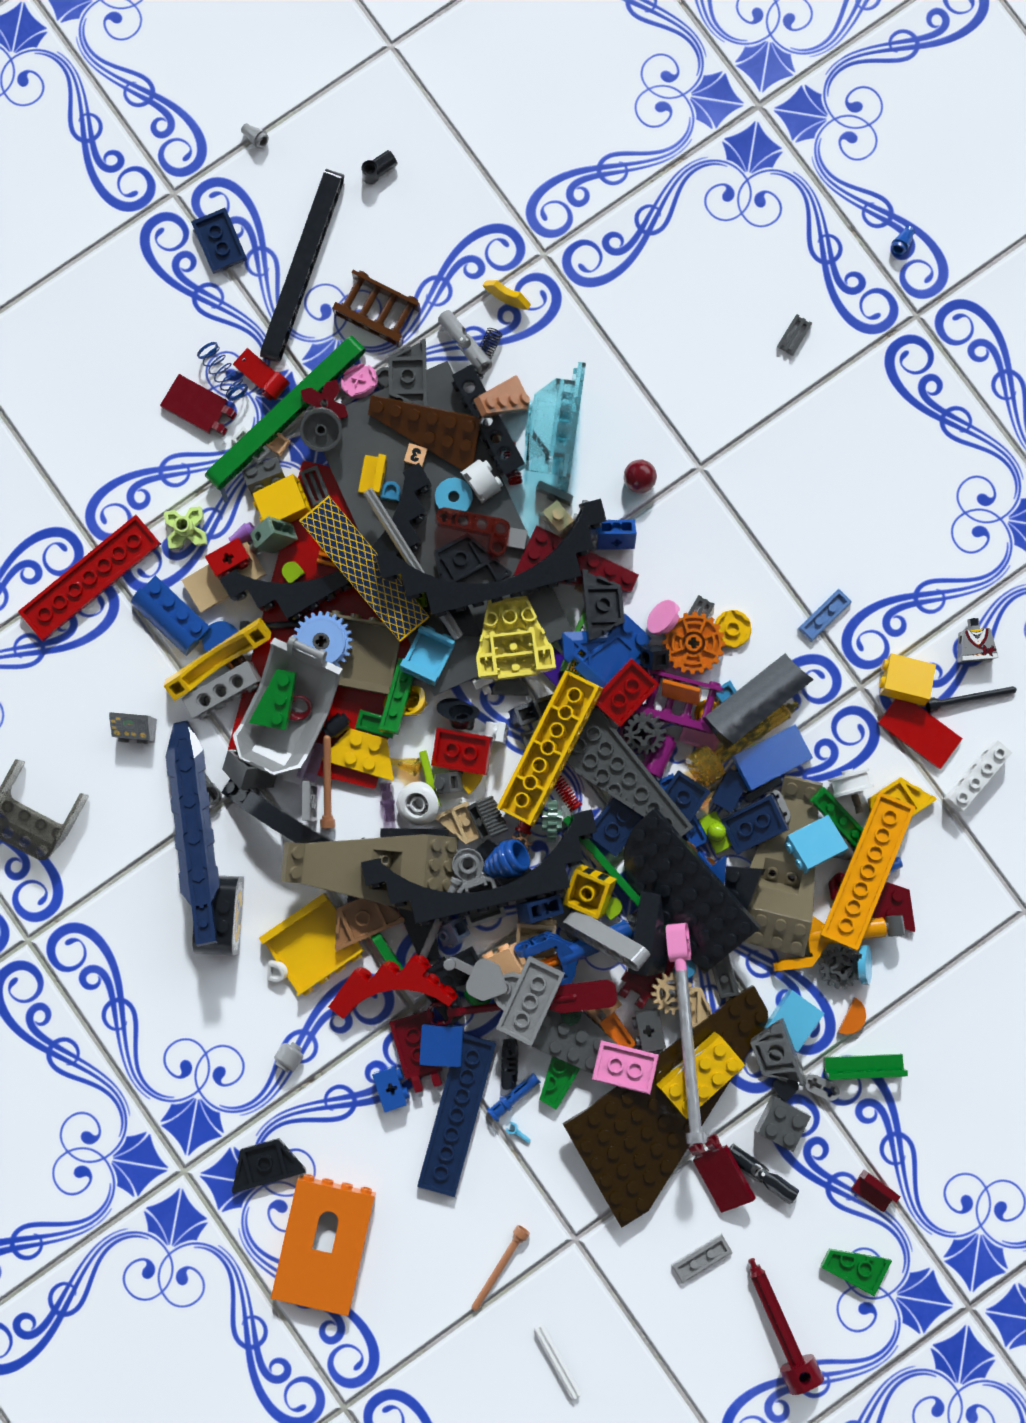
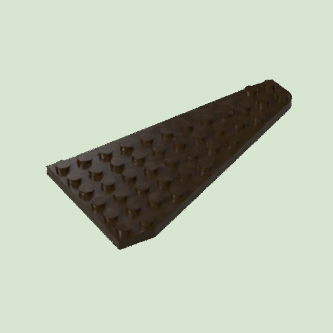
[562,985,768,1228]

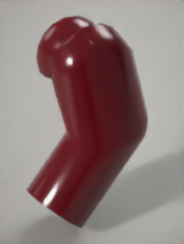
[828,872,845,900]

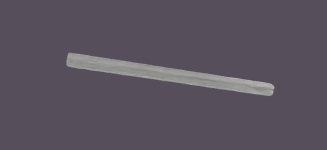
[364,488,463,640]

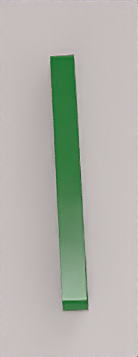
[205,336,366,490]

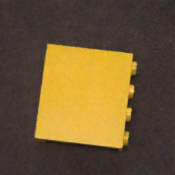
[259,893,364,996]

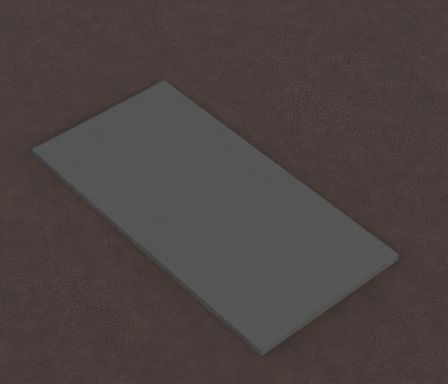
[317,361,573,696]

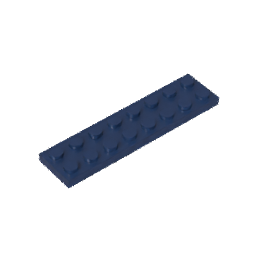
[417,1033,497,1197]

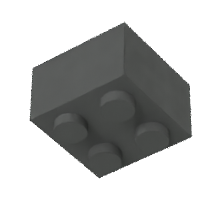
[754,1095,811,1152]

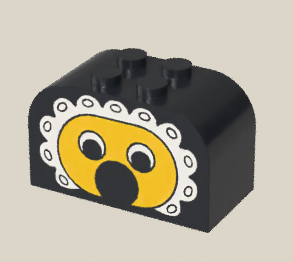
[192,875,245,956]

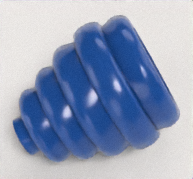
[484,839,530,879]

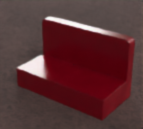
[851,1169,901,1212]

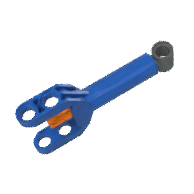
[514,912,637,985]

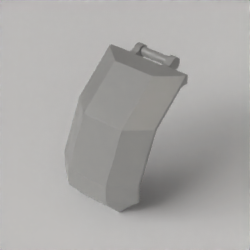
[233,636,343,776]

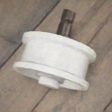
[827,768,875,814]

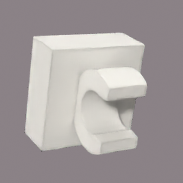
[472,677,494,695]

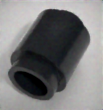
[322,712,351,740]

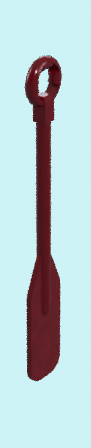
[427,979,617,1026]

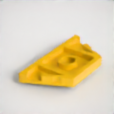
[322,728,394,781]
[867,777,937,815]

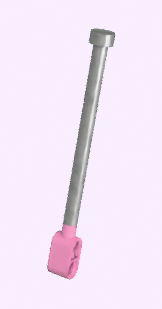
[666,923,707,1144]

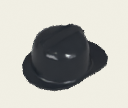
[436,698,479,731]

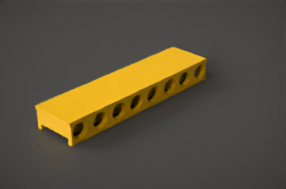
[496,670,603,827]

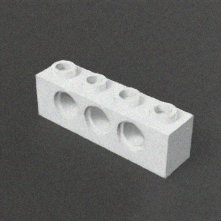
[943,740,1013,812]

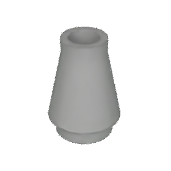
[241,123,269,148]

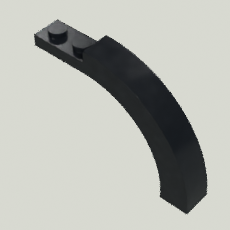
[221,779,333,843]

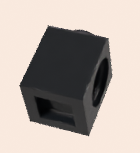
[640,645,669,671]

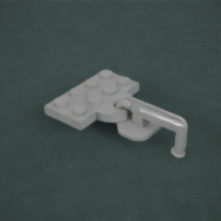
[443,956,565,1047]

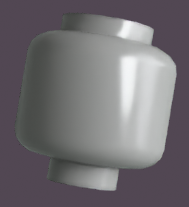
[274,1042,304,1073]

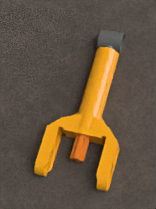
[772,915,906,971]

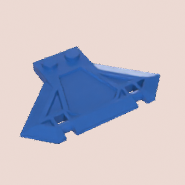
[562,613,652,706]

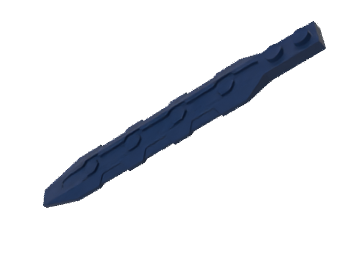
[165,720,220,946]

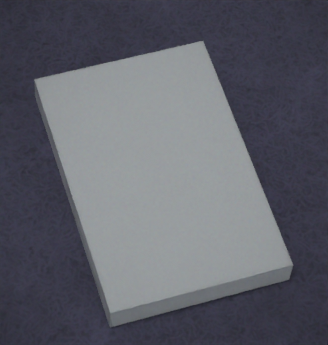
[302,781,317,822]

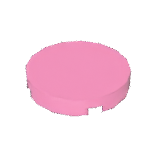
[340,364,378,399]
[647,600,680,636]

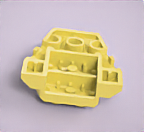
[476,596,556,680]

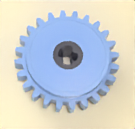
[292,611,354,667]

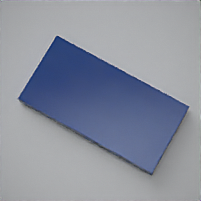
[731,724,813,791]

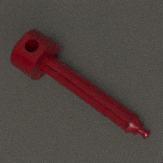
[748,1258,824,1395]

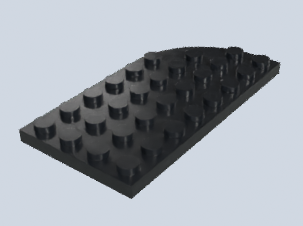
[624,807,761,974]

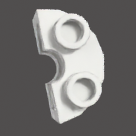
[460,459,503,504]

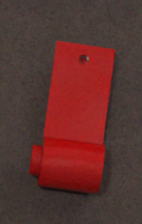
[232,348,290,401]

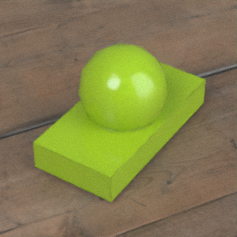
[698,811,732,854]

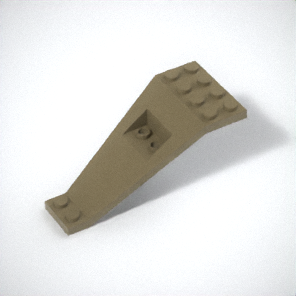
[744,775,823,957]
[280,834,458,912]

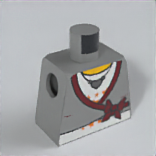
[957,618,999,663]

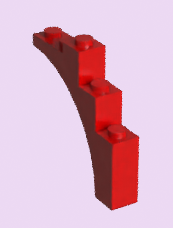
[328,954,458,1019]

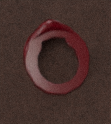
[289,695,312,721]

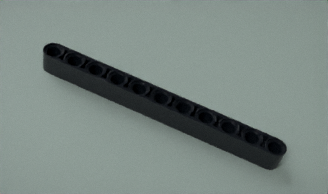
[260,169,345,363]

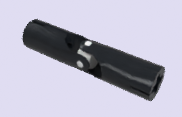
[729,1143,799,1204]

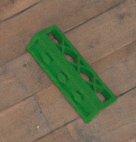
[824,1053,908,1080]

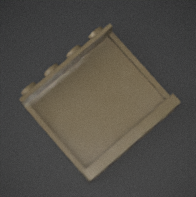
[321,610,400,695]

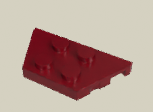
[871,882,916,932]

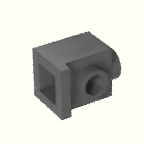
[434,772,463,794]

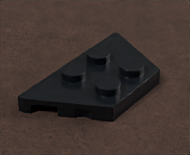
[581,569,625,642]
[232,1138,307,1193]

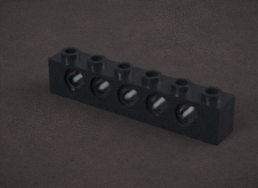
[451,364,527,478]

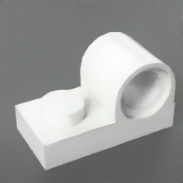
[484,722,509,745]

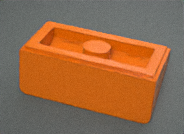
[662,679,702,705]

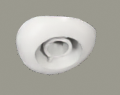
[396,782,439,825]

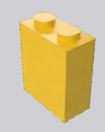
[252,474,311,523]
[878,653,936,706]

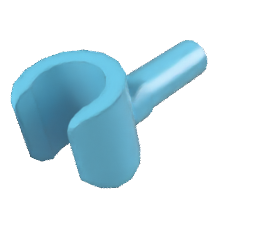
[506,1122,531,1143]

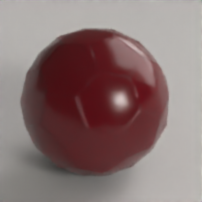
[623,459,657,493]

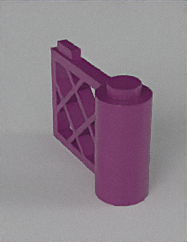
[619,718,677,778]

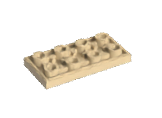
[181,542,267,614]

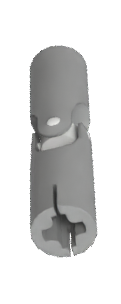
[438,310,492,374]

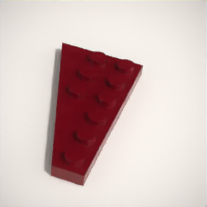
[512,525,639,593]

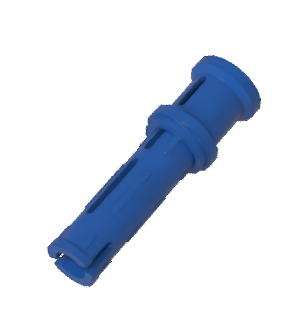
[486,1073,541,1122]

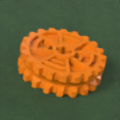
[662,612,725,675]

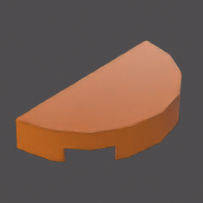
[837,997,866,1035]

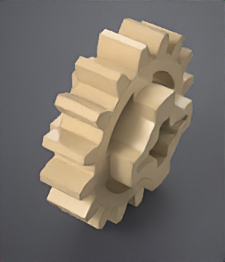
[650,971,694,1015]

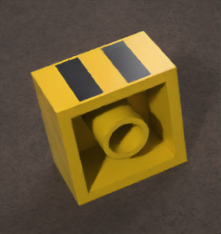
[563,864,617,919]

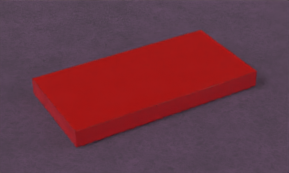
[877,699,963,769]

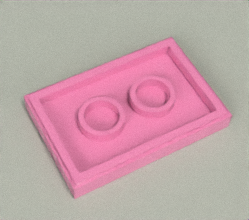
[592,1040,659,1094]

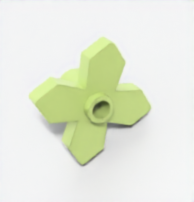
[164,506,208,550]

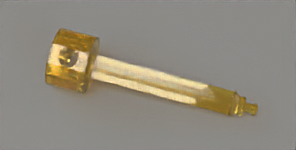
[684,701,799,787]

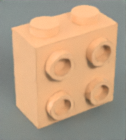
[482,942,526,993]

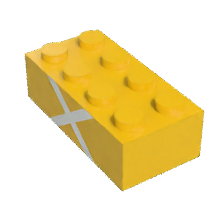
[656,1032,746,1119]

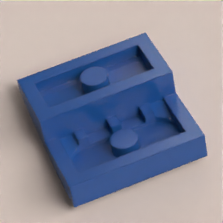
[419,1024,464,1067]

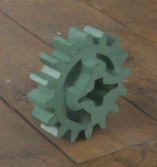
[542,800,562,842]

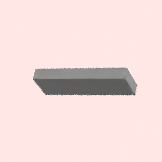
[671,1233,732,1283]

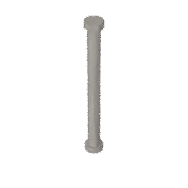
[420,877,462,958]

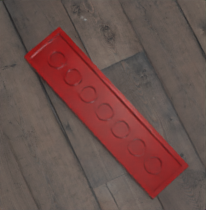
[18,514,161,641]

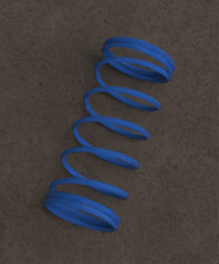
[197,342,248,401]

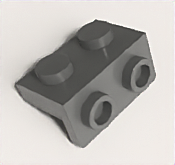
[242,457,285,498]

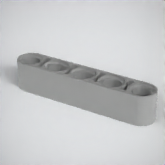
[562,909,650,971]

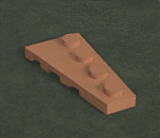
[474,375,533,417]

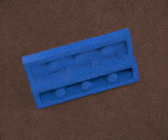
[131,575,211,657]

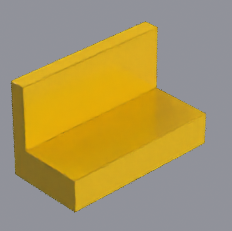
[358,454,388,496]

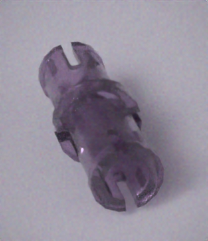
[379,782,396,822]

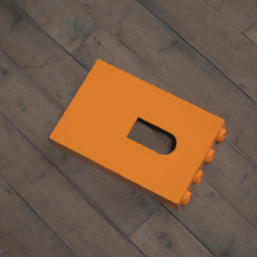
[271,1174,376,1316]

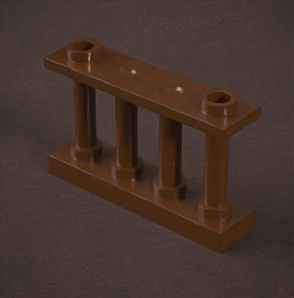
[332,269,421,348]

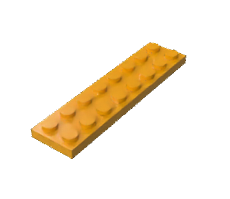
[820,792,916,951]

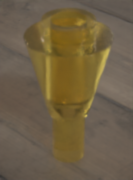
[391,758,422,777]

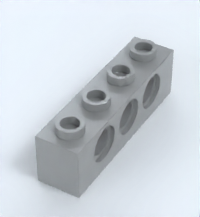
[181,661,261,720]

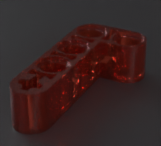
[435,507,510,557]

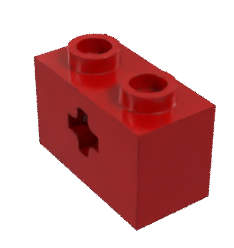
[205,538,253,579]

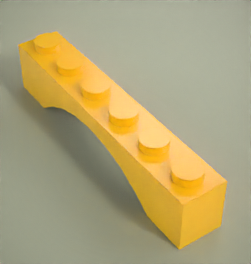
[163,617,271,701]

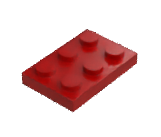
[596,658,660,727]
[431,728,493,775]

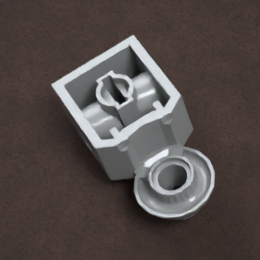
[452,848,506,928]

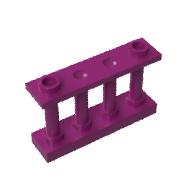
[636,669,724,735]

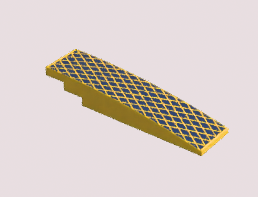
[299,496,429,642]

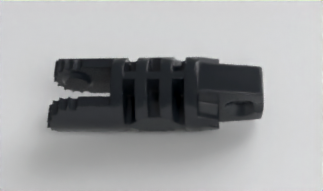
[501,1038,519,1090]

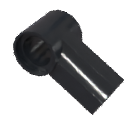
[361,150,398,184]

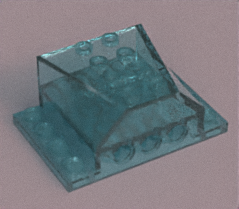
[525,362,586,493]

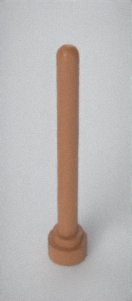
[320,735,336,828]
[471,1225,530,1311]

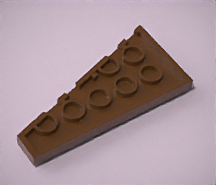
[368,395,482,470]

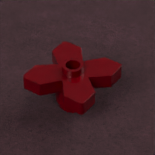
[301,380,348,419]

